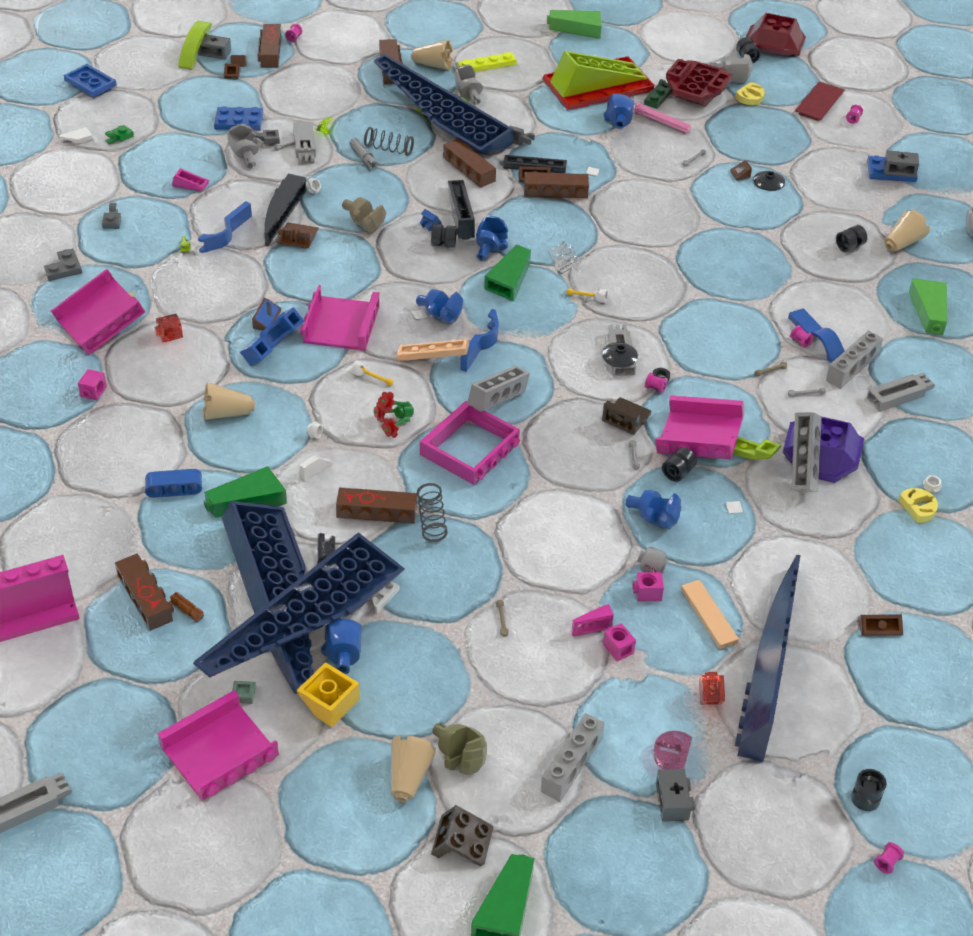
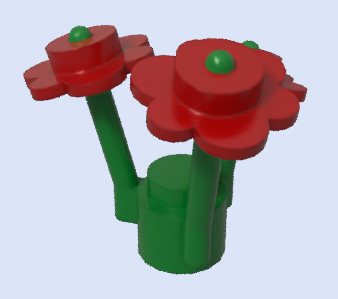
[373,392,414,438]

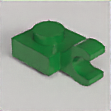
[105,125,134,144]

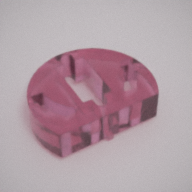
[653,731,692,770]

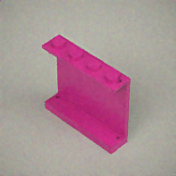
[51,269,145,355]
[300,285,380,351]
[655,395,744,460]
[0,555,80,642]
[157,690,279,801]

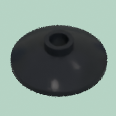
[754,171,785,191]
[602,342,638,368]

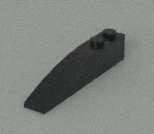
[264,173,307,246]
[448,180,475,240]

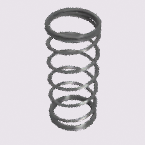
[364,127,414,156]
[417,483,448,542]

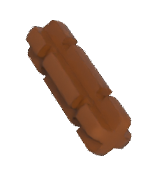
[170,592,204,622]

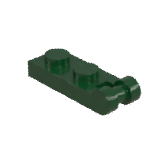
[644,79,672,109]

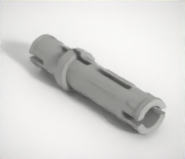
[349,138,378,170]

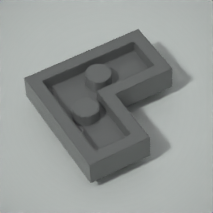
[44,248,82,281]

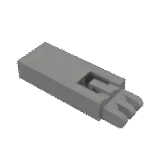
[293,122,316,163]
[607,325,636,376]
[866,373,935,412]
[0,773,72,833]

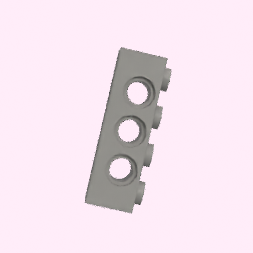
[826,330,883,389]
[467,365,530,412]
[791,412,821,492]
[541,713,605,802]

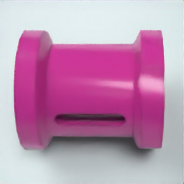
[285,24,303,42]
[846,104,863,124]
[790,325,814,348]
[645,372,668,393]
[874,842,904,874]

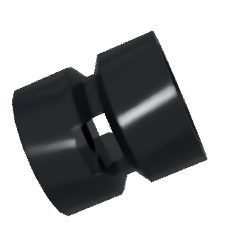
[736,37,761,63]
[431,224,457,248]
[836,225,868,252]
[662,447,697,482]
[851,769,887,811]

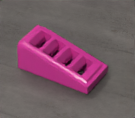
[172,168,209,191]
[572,604,614,636]

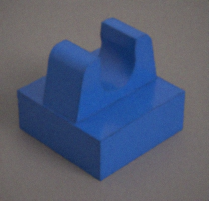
[420,209,442,231]

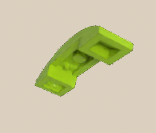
[178,20,212,70]
[733,437,781,460]

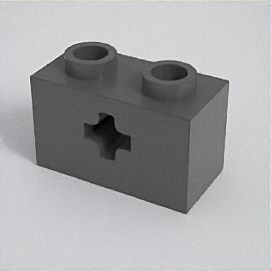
[198,35,231,60]
[883,150,919,177]
[656,769,694,821]

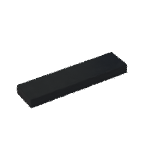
[503,155,567,173]

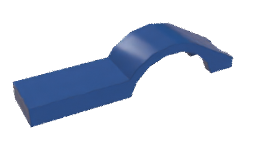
[198,201,252,253]
[788,308,845,363]
[460,309,499,372]

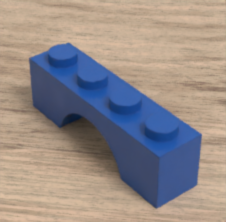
[240,307,304,366]

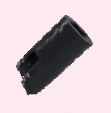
[317,533,336,564]

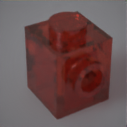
[154,314,183,343]
[699,672,725,705]

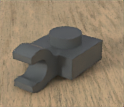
[509,125,535,145]
[252,130,280,145]
[102,202,121,229]

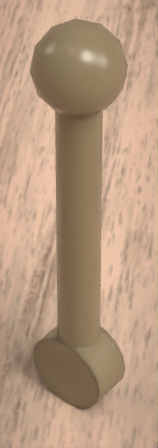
[754,362,787,376]
[496,600,509,637]

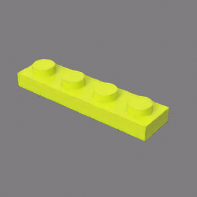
[457,52,517,72]

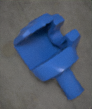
[604,94,634,129]
[476,215,509,261]
[416,289,463,325]
[626,490,682,529]
[321,619,362,674]

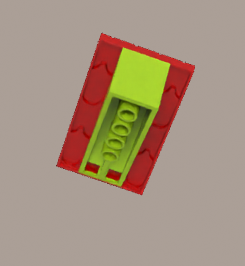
[542,51,655,110]

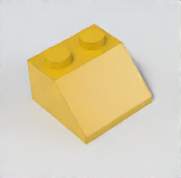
[297,662,360,727]

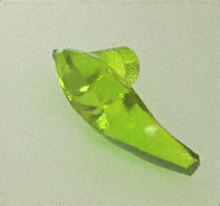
[316,116,332,135]

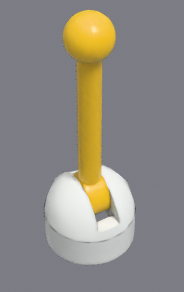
[566,288,608,303]
[351,361,393,386]

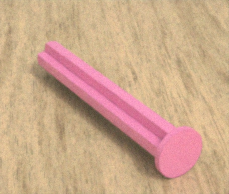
[634,102,691,133]

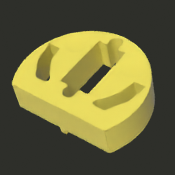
[735,82,765,105]
[899,488,938,523]

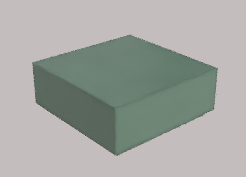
[232,681,256,704]

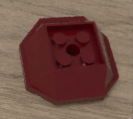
[746,13,806,56]
[666,59,733,107]

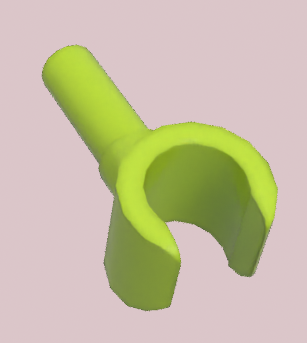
[180,236,191,252]

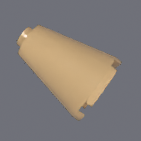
[411,40,453,70]
[885,210,930,252]
[203,383,255,420]
[391,736,436,802]

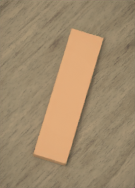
[396,339,469,361]
[681,580,739,650]

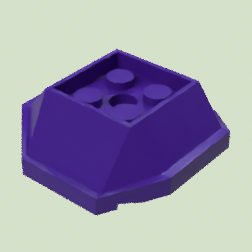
[783,416,864,483]

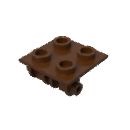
[277,222,319,248]

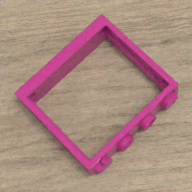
[420,401,520,485]

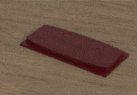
[795,81,845,121]

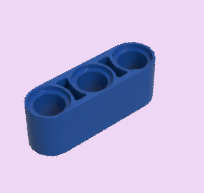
[145,469,202,498]

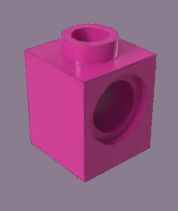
[78,369,107,400]
[632,572,664,601]
[603,623,636,662]

